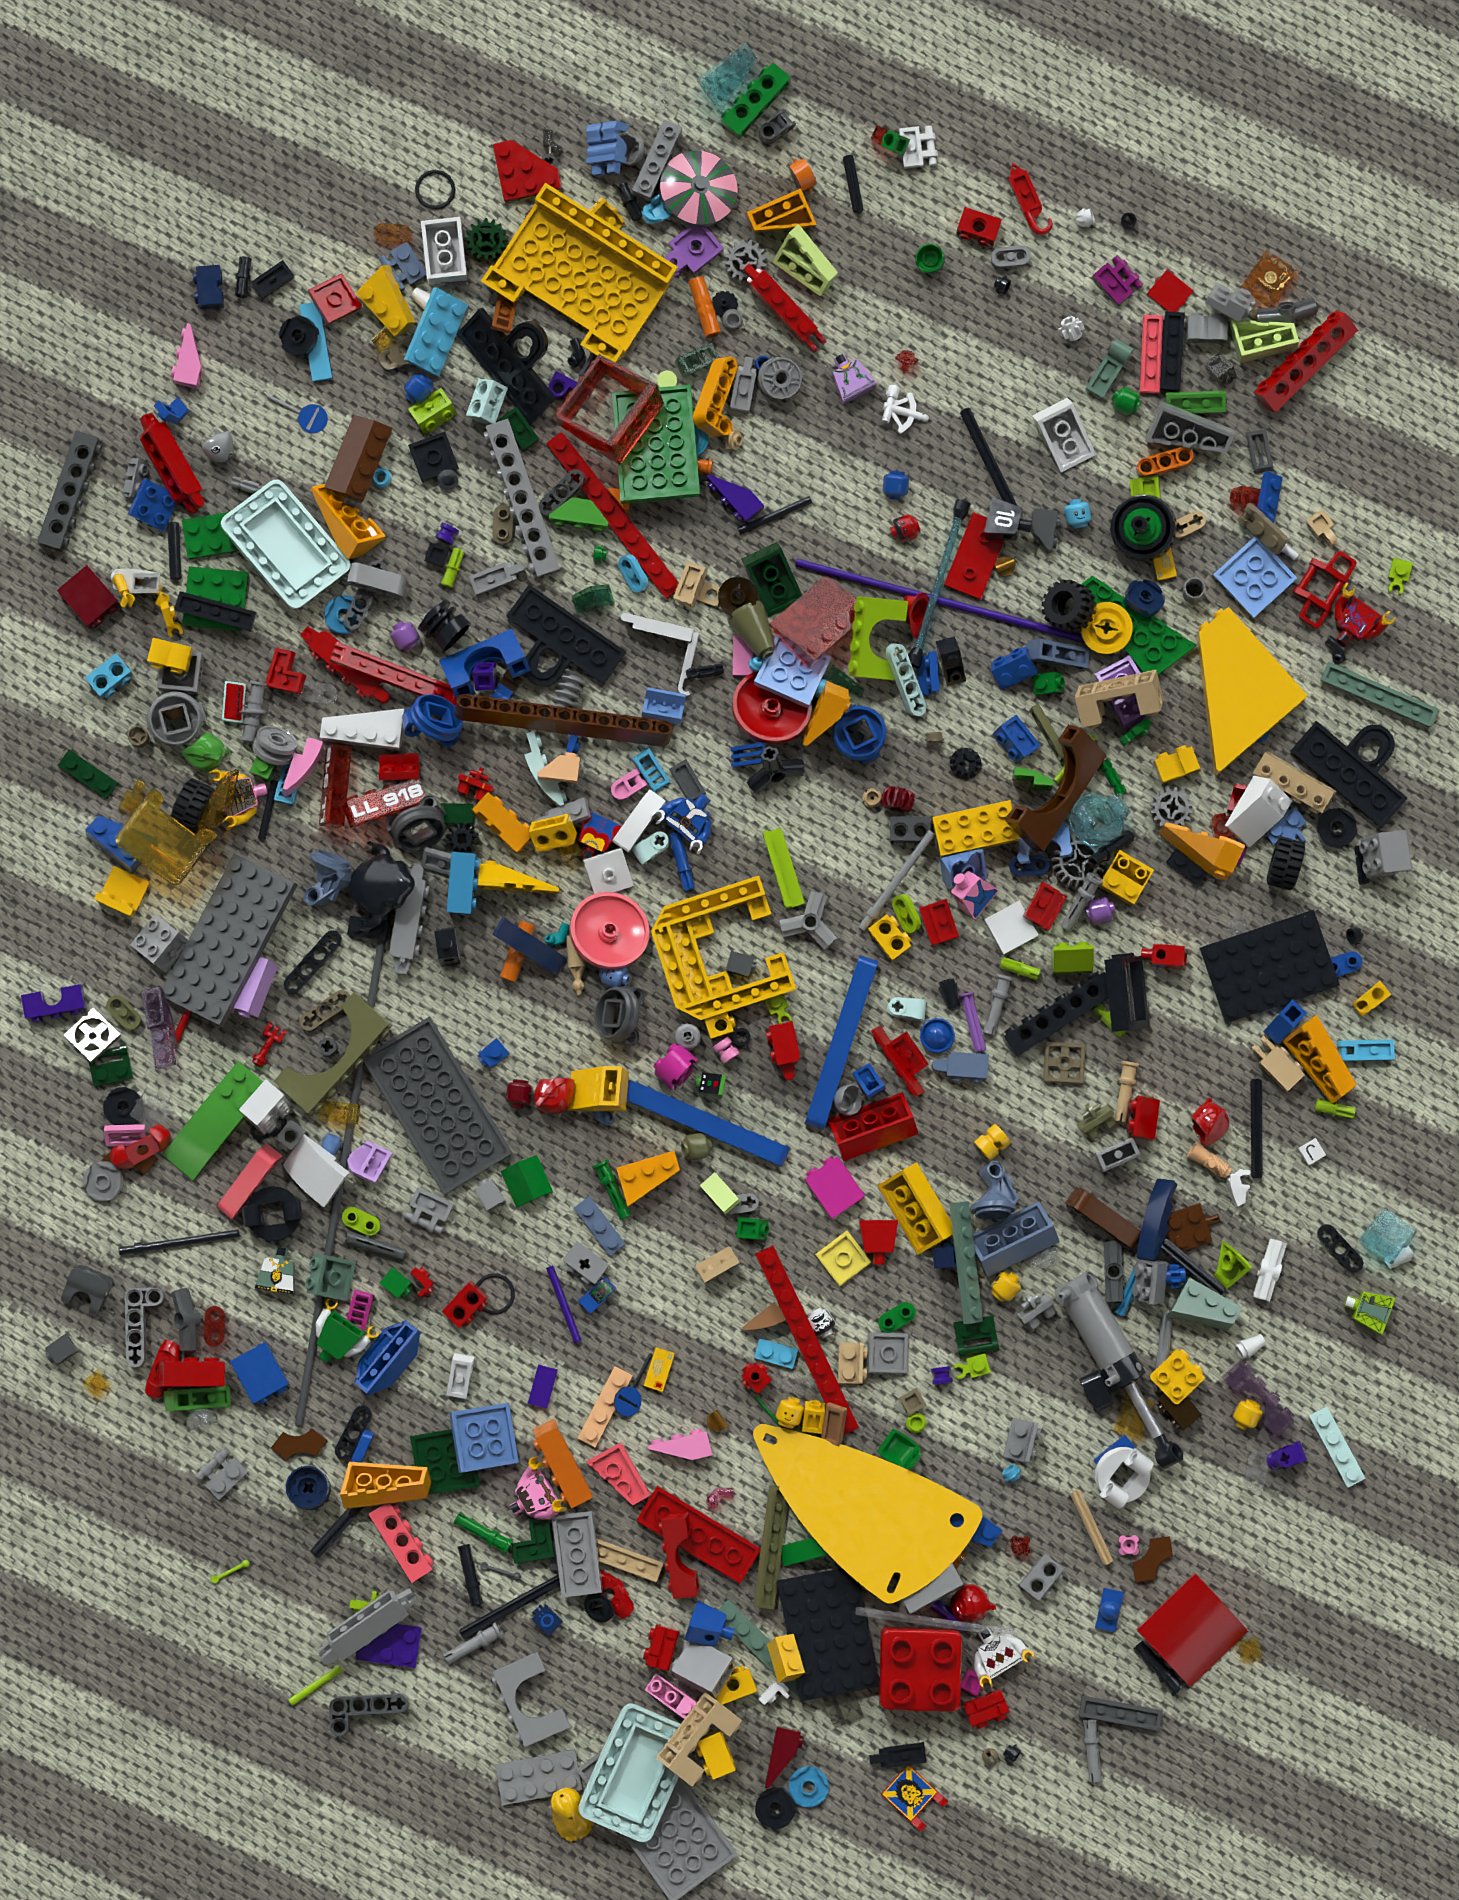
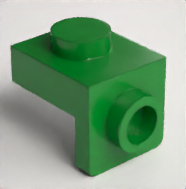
[1032,672,1065,696]

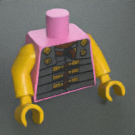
[209,769,268,830]

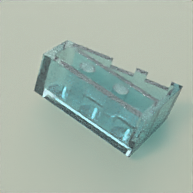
[697,43,758,113]

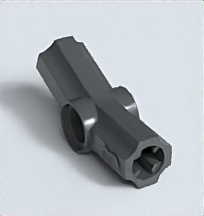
[1257,297,1318,325]
[171,1288,201,1351]

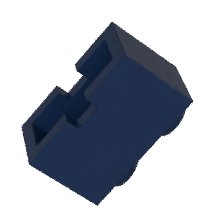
[193,265,224,309]

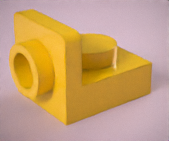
[802,1400,825,1434]

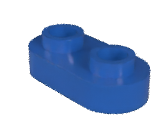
[1331,951,1362,977]

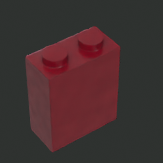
[57,565,120,629]

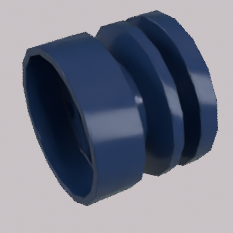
[285,1466,331,1510]

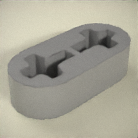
[727,1193,759,1214]

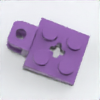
[665,226,724,277]

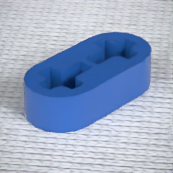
[350,1429,374,1463]

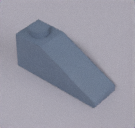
[1027,639,1090,668]

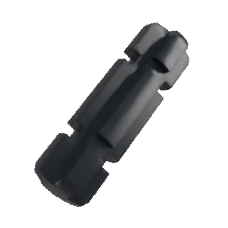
[686,664,724,680]
[1354,846,1370,885]

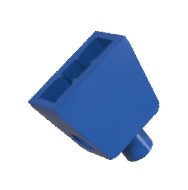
[684,1601,735,1647]

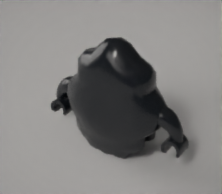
[349,841,415,932]

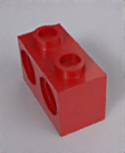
[441,1281,489,1328]

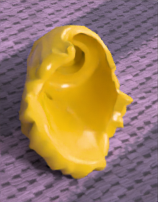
[551,1787,594,1842]

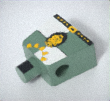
[255,1247,295,1295]

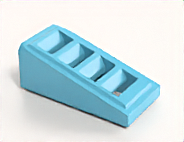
[631,748,671,792]
[274,764,298,806]

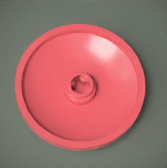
[569,892,650,970]

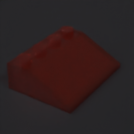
[769,575,857,668]

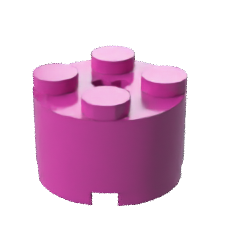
[653,1043,699,1091]

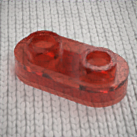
[204,1306,226,1347]

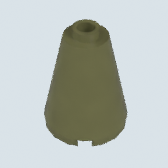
[727,601,775,658]

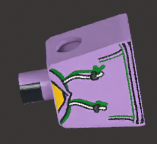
[832,354,877,405]

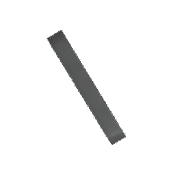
[343,560,386,632]

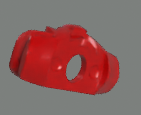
[145,1340,181,1398]
[600,1569,634,1619]

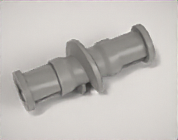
[240,680,267,742]

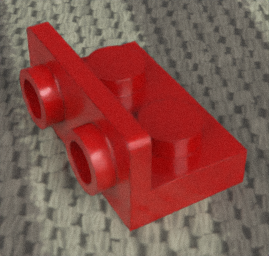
[378,753,420,781]

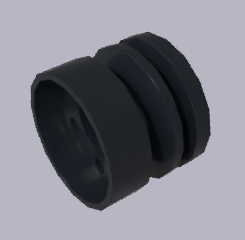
[418,599,471,653]

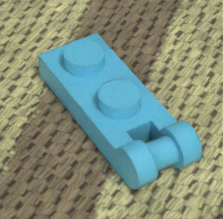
[1337,1039,1395,1061]

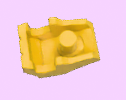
[589,197,625,230]

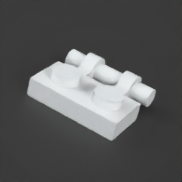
[899,126,938,169]

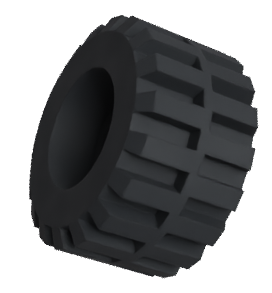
[1041,579,1097,633]
[170,778,215,833]
[1267,836,1305,891]

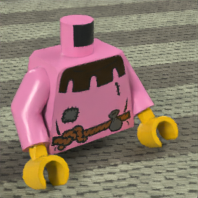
[510,1456,567,1520]

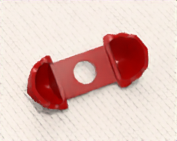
[110,1124,171,1169]

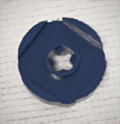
[1124,579,1165,618]

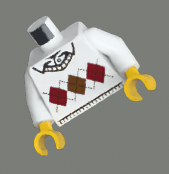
[974,1627,1036,1691]

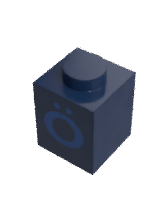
[532,1604,563,1636]

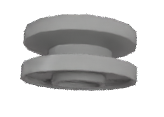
[757,357,802,399]
[253,726,298,765]

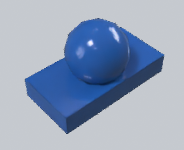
[1095,1588,1124,1632]

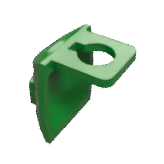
[877,1428,921,1470]

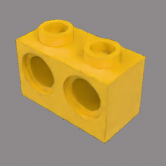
[529,813,577,852]
[867,914,912,962]

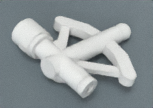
[882,385,929,434]

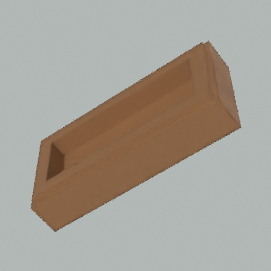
[821,1402,847,1446]

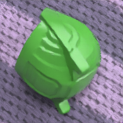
[181,732,230,772]

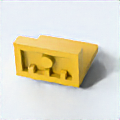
[94,866,150,918]

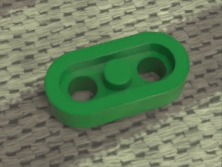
[878,1302,916,1333]

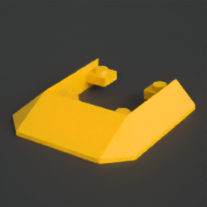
[651,876,796,1020]

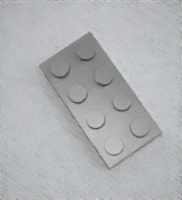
[552,1511,603,1598]
[495,1749,583,1805]

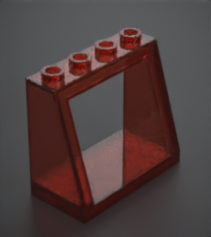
[555,354,664,465]

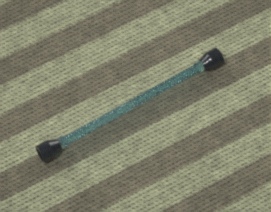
[908,499,971,668]

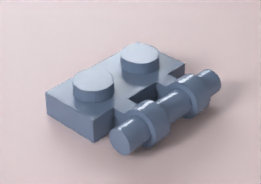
[378,241,427,291]

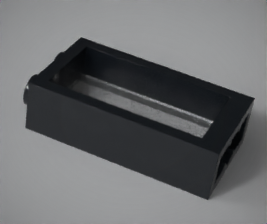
[1104,953,1150,1032]

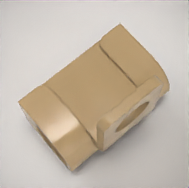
[673,561,720,608]

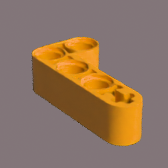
[693,356,738,437]

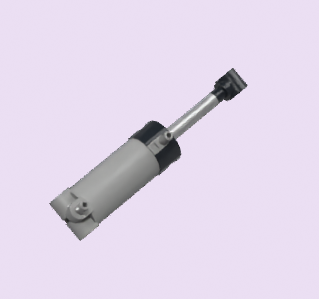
[1055,1272,1183,1469]

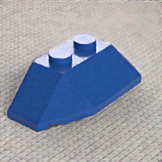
[355,1320,420,1395]

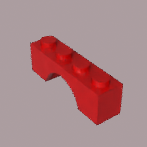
[659,1512,700,1599]

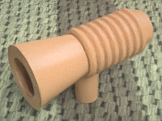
[1186,1141,1232,1179]

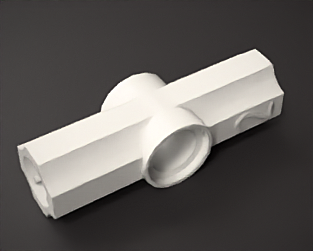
[1253,1239,1287,1302]

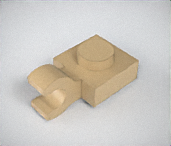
[1306,509,1338,546]

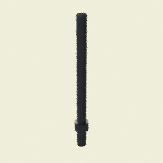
[118,1229,240,1255]

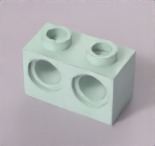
[466,379,508,424]

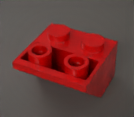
[1126,1095,1160,1141]

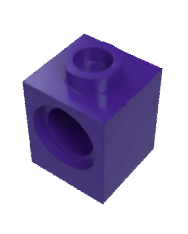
[473,662,498,691]

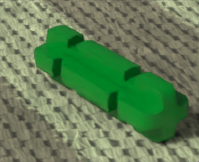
[1100,759,1127,796]

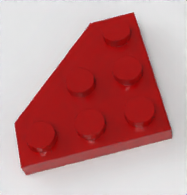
[493,140,562,202]

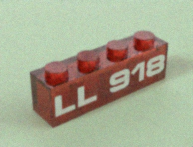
[319,744,352,828]
[342,778,426,828]

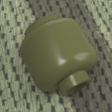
[681,1132,712,1160]

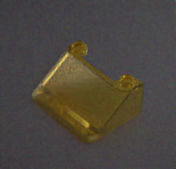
[116,787,218,885]

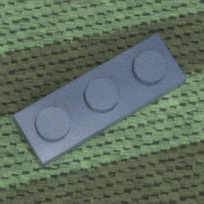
[574,1196,626,1256]

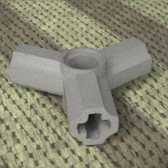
[779,891,837,950]

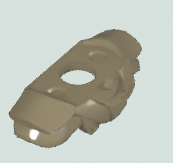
[377,333,414,370]

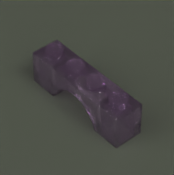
[1221,1361,1295,1438]

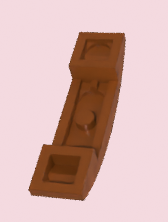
[491,294,519,334]

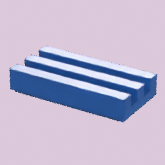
[731,743,765,767]

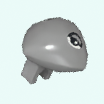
[202,429,234,463]

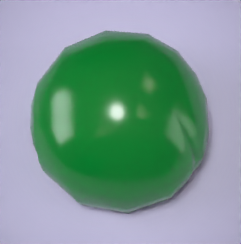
[915,243,945,274]

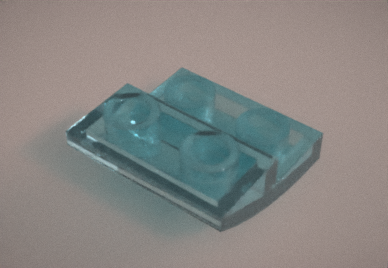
[1359,1208,1417,1264]

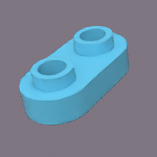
[618,554,648,593]

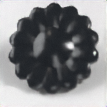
[712,291,738,318]

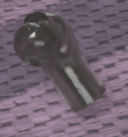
[543,129,563,156]

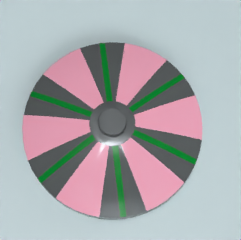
[659,151,738,227]

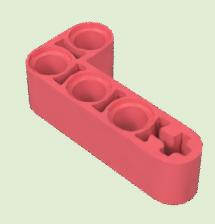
[216,1144,283,1220]

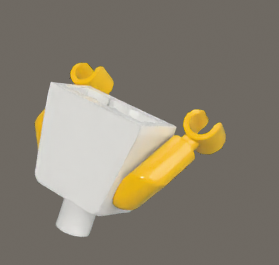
[111,569,170,608]

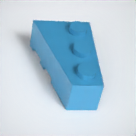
[447,852,480,915]

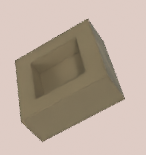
[899,1388,926,1415]

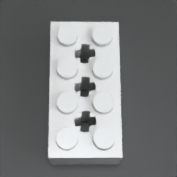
[239,1079,291,1135]

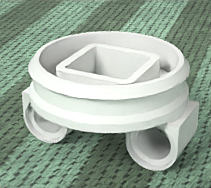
[1095,1447,1153,1509]

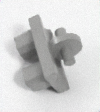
[1017,1293,1056,1329]

